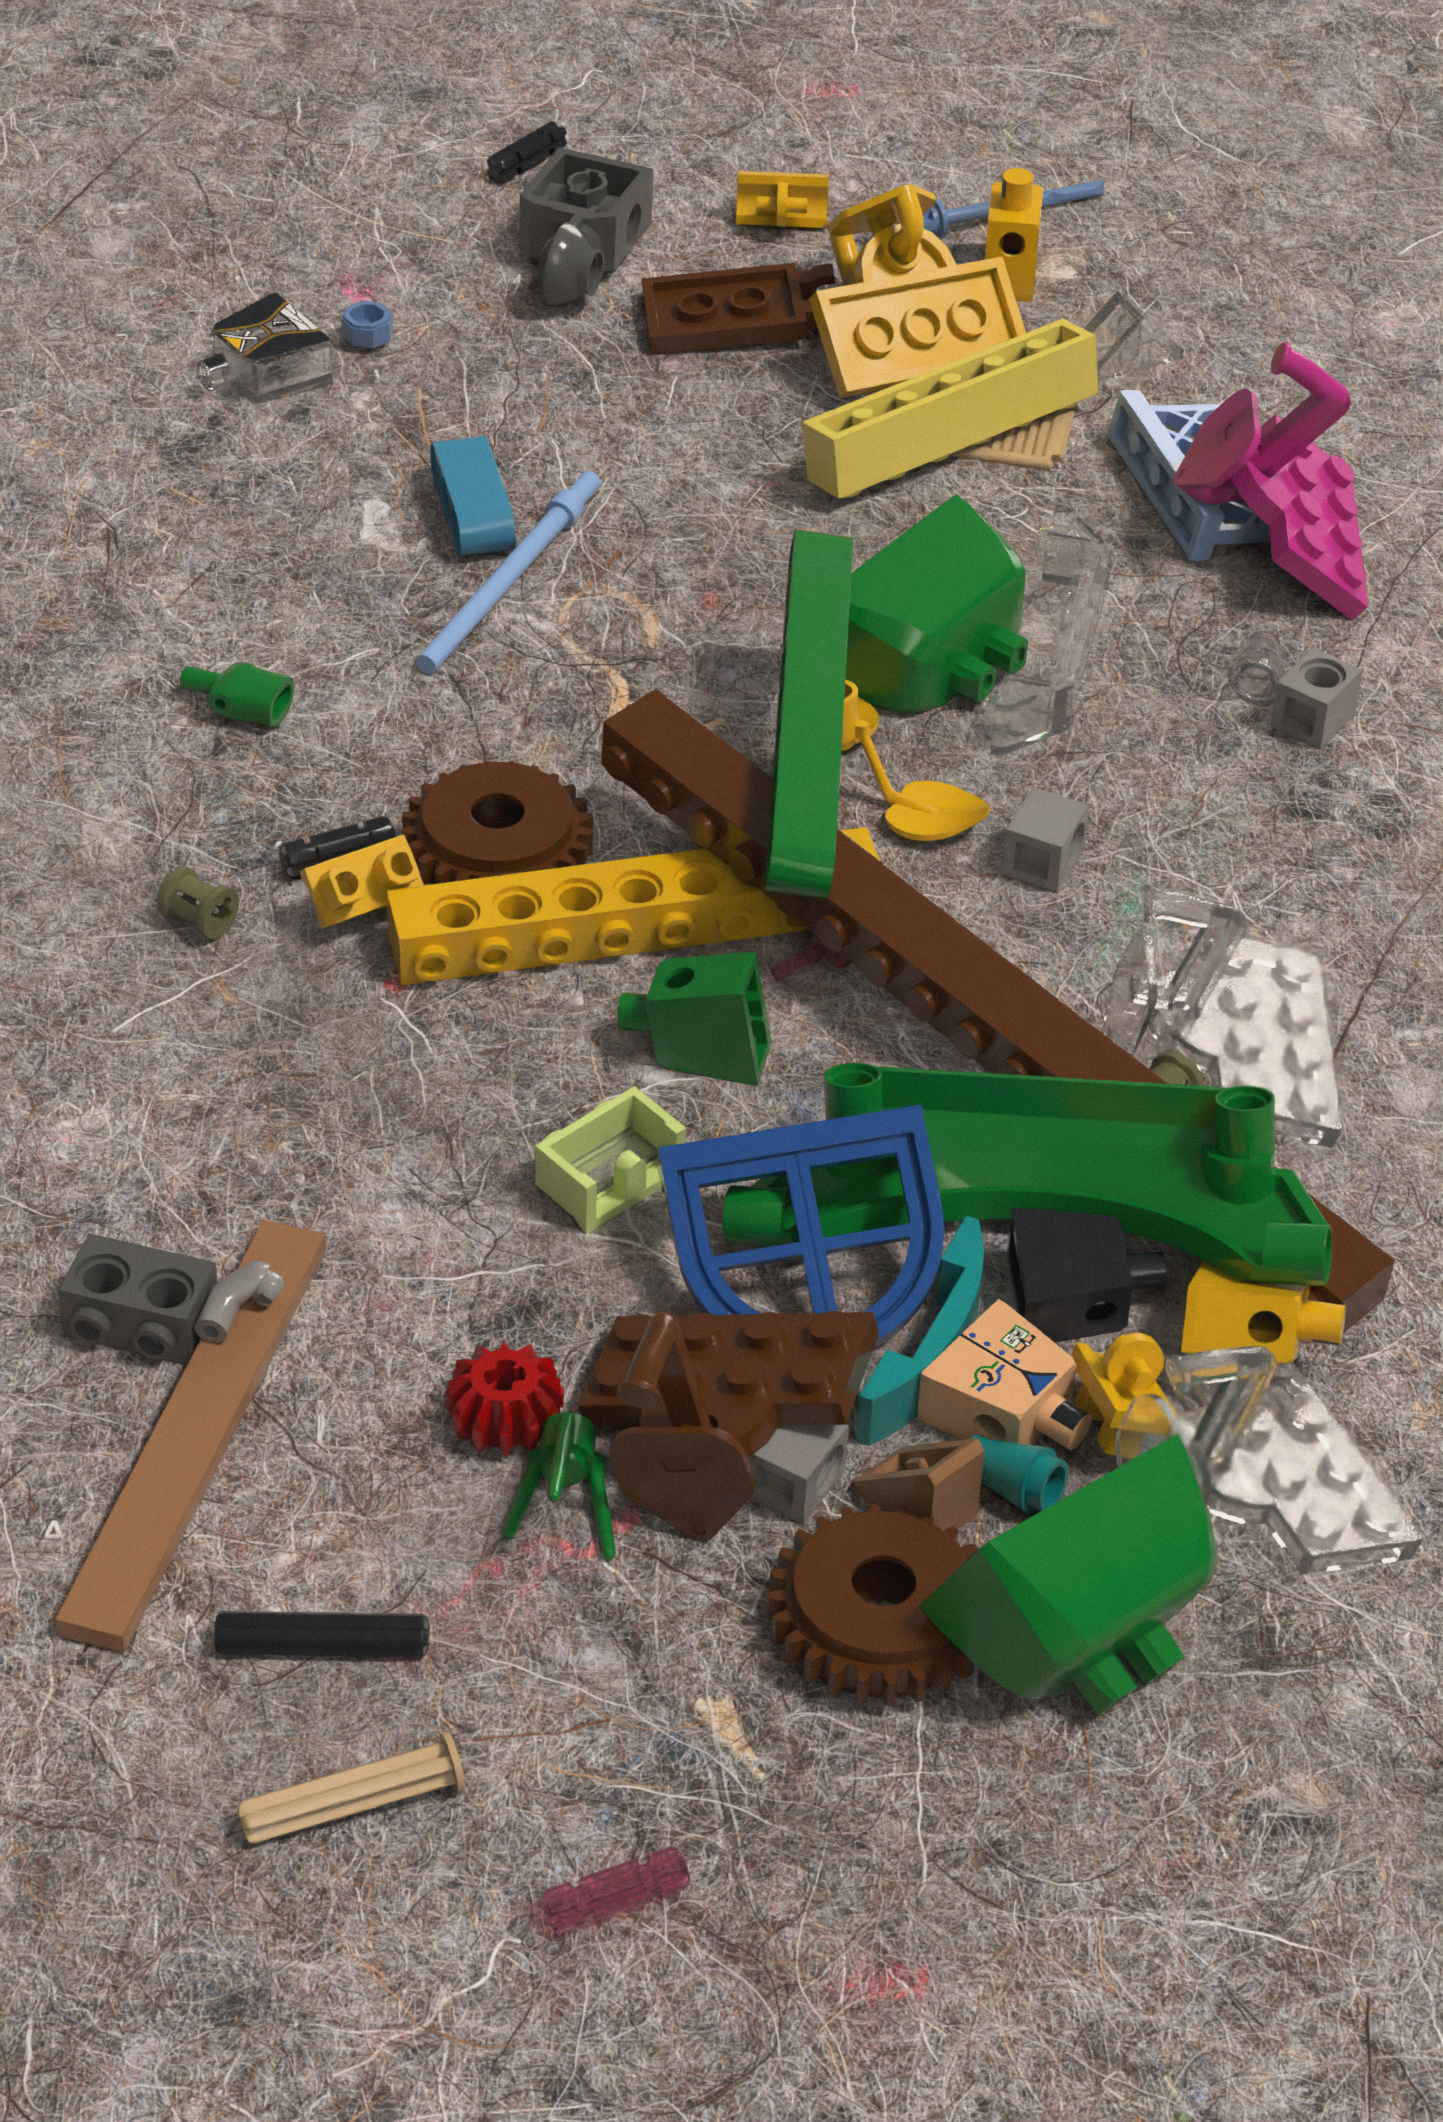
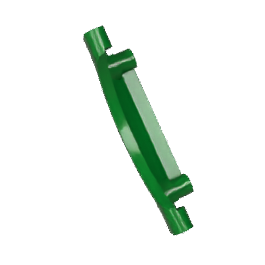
[722,1063,1332,1287]

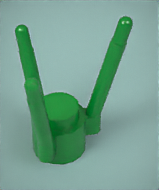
[502,1412,616,1560]

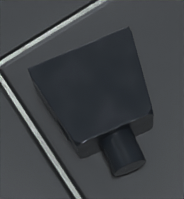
[1006,1208,1166,1343]

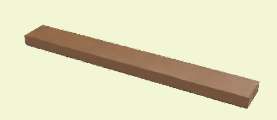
[55,1219,326,1653]

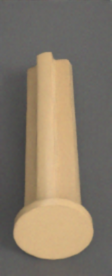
[238,1732,465,1844]

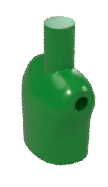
[180,662,294,727]

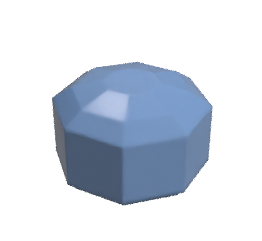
[341,301,393,348]

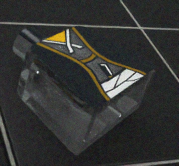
[197,292,333,404]

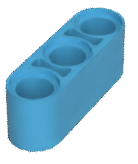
[430,436,516,556]

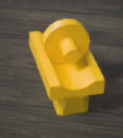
[736,171,829,228]
[300,834,424,930]
[1071,1333,1179,1458]

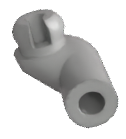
[194,1261,284,1344]

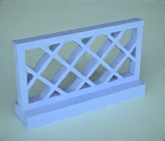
[1107,390,1271,561]

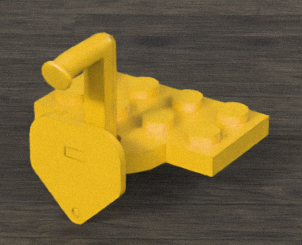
[809,184,1026,398]

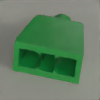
[617,952,772,1085]

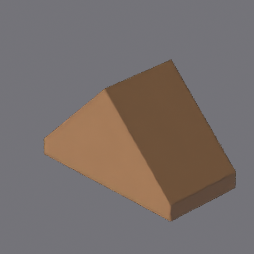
[852,1438,984,1531]

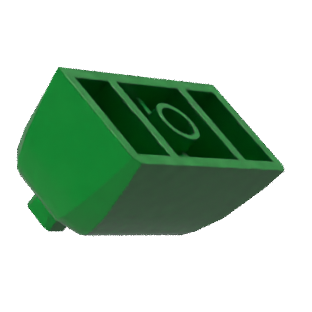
[845,493,1028,714]
[918,1433,1217,1715]

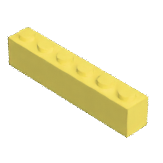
[802,318,1099,499]

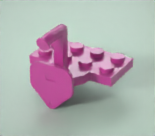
[1173,342,1368,620]

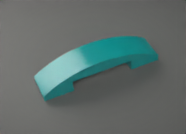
[856,1215,984,1446]

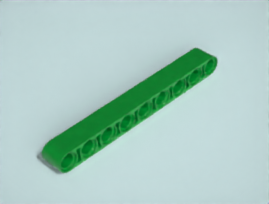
[764,529,853,899]

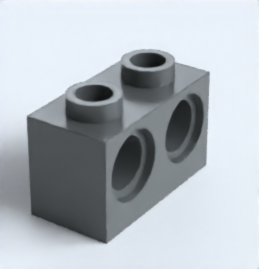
[58,1233,217,1365]

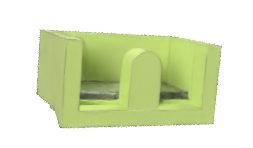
[535,1086,686,1234]

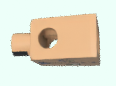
[917,1299,1092,1450]

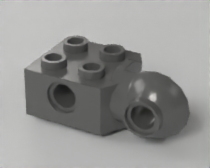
[519,147,654,307]

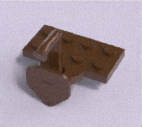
[578,1310,879,1541]

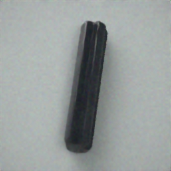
[214,1611,430,1657]

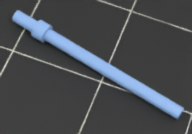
[416,471,601,674]

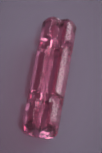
[542,1847,690,1933]

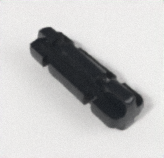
[486,121,567,183]
[279,816,396,878]

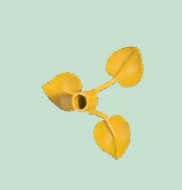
[841,680,991,841]

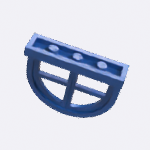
[658,1105,944,1348]

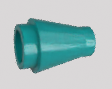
[970,1435,1069,1514]

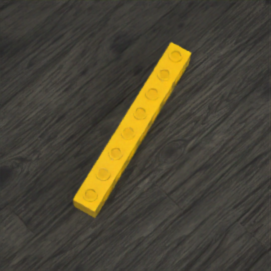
[387,827,880,986]

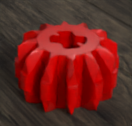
[446,1339,564,1458]

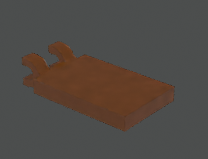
[641,263,835,355]

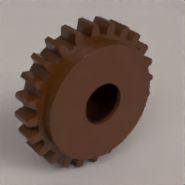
[402,761,593,884]
[767,1504,978,1706]

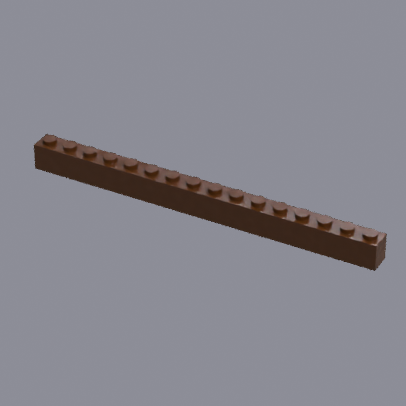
[601,688,1395,1333]

